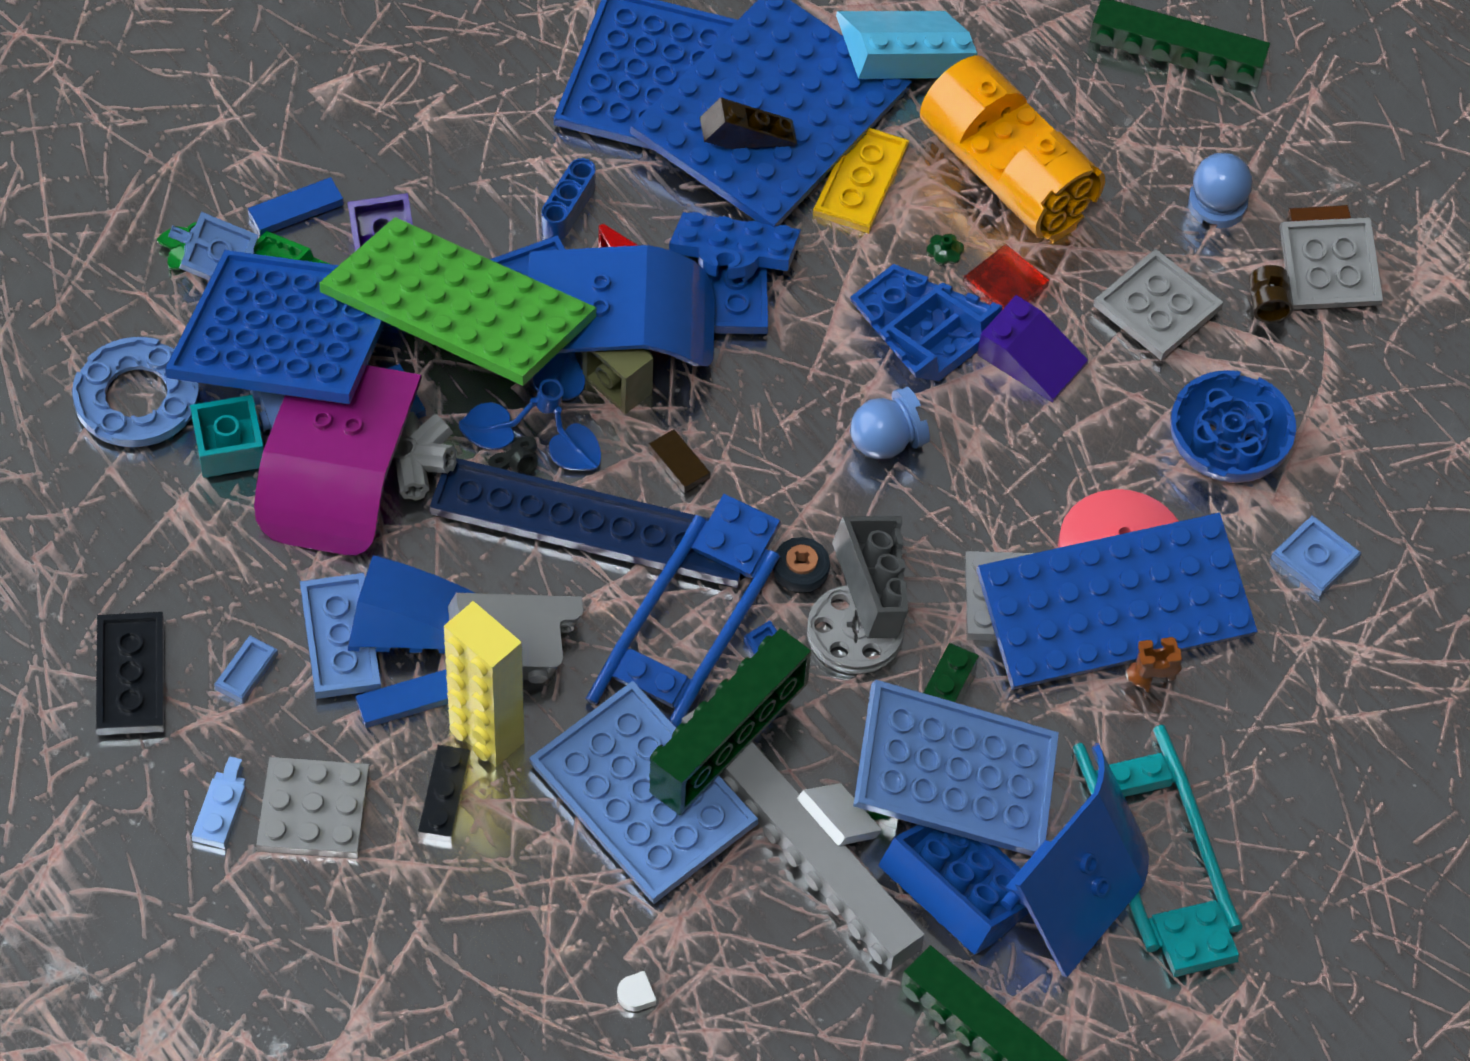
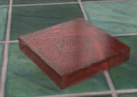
[963,244,1049,310]

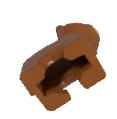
[1126,637,1182,693]

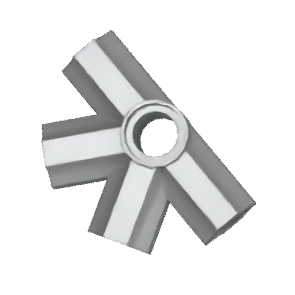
[393,412,457,501]

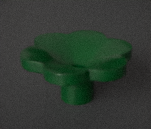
[926,234,964,265]

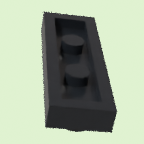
[418,745,471,843]

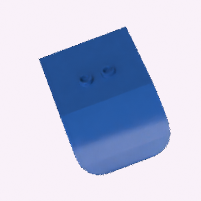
[528,245,715,366]
[1001,743,1149,978]

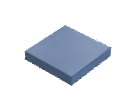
[1271,515,1361,597]

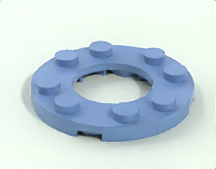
[72,337,200,448]

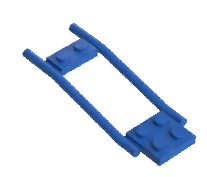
[585,494,781,728]

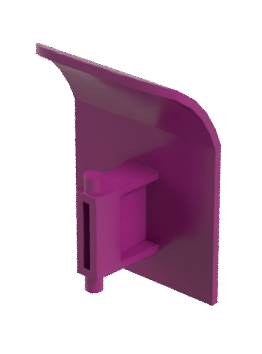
[254,365,422,555]

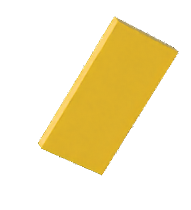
[813,128,910,234]

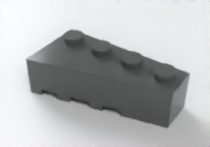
[832,516,908,638]

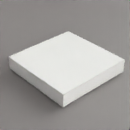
[797,783,882,846]

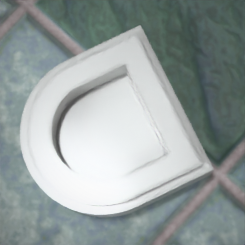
[617,971,657,1012]

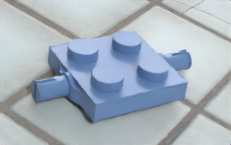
[168,212,258,280]

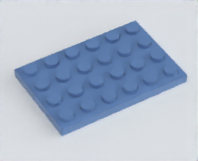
[853,680,1059,856]
[529,681,758,904]

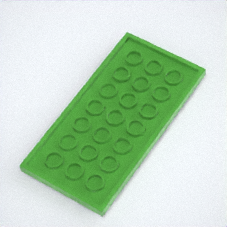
[319,217,596,386]

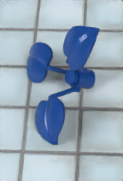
[458,352,601,471]

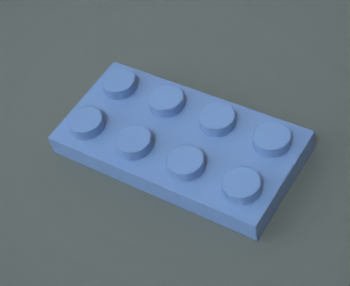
[300,573,381,699]

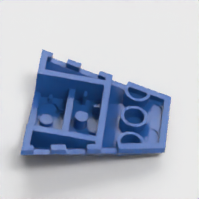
[850,264,1002,381]
[348,554,475,654]

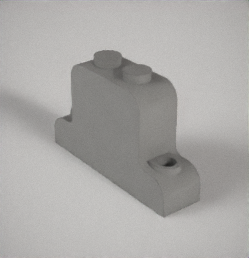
[448,593,583,683]

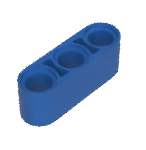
[541,158,596,240]

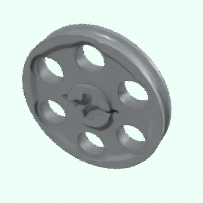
[807,585,905,674]

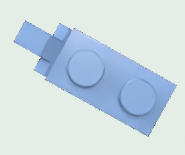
[191,756,246,849]

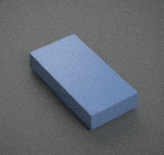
[214,635,278,704]

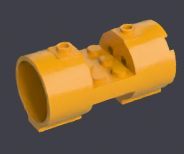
[920,55,1105,244]

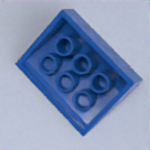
[878,825,1029,955]

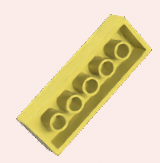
[444,601,524,767]

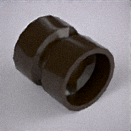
[1249,265,1293,323]

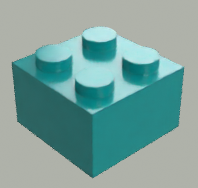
[190,394,264,478]

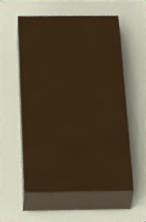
[648,429,710,493]

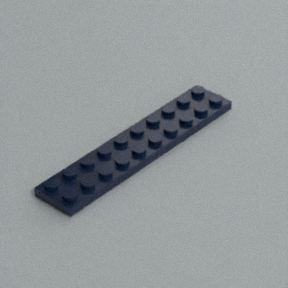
[429,458,742,588]

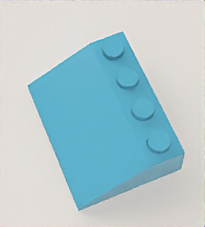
[836,11,977,79]

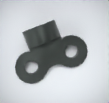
[488,436,538,475]

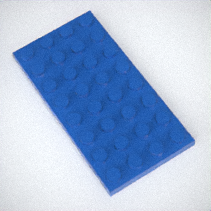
[976,513,1258,690]

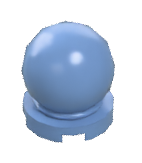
[1188,153,1253,229]
[850,387,930,460]

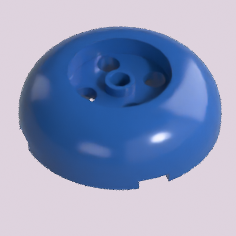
[1170,370,1296,483]

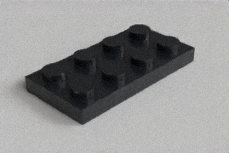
[96,612,164,735]

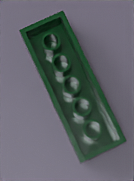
[649,628,811,815]

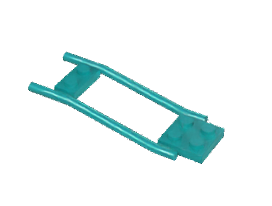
[1072,725,1243,977]

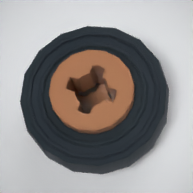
[773,537,830,593]

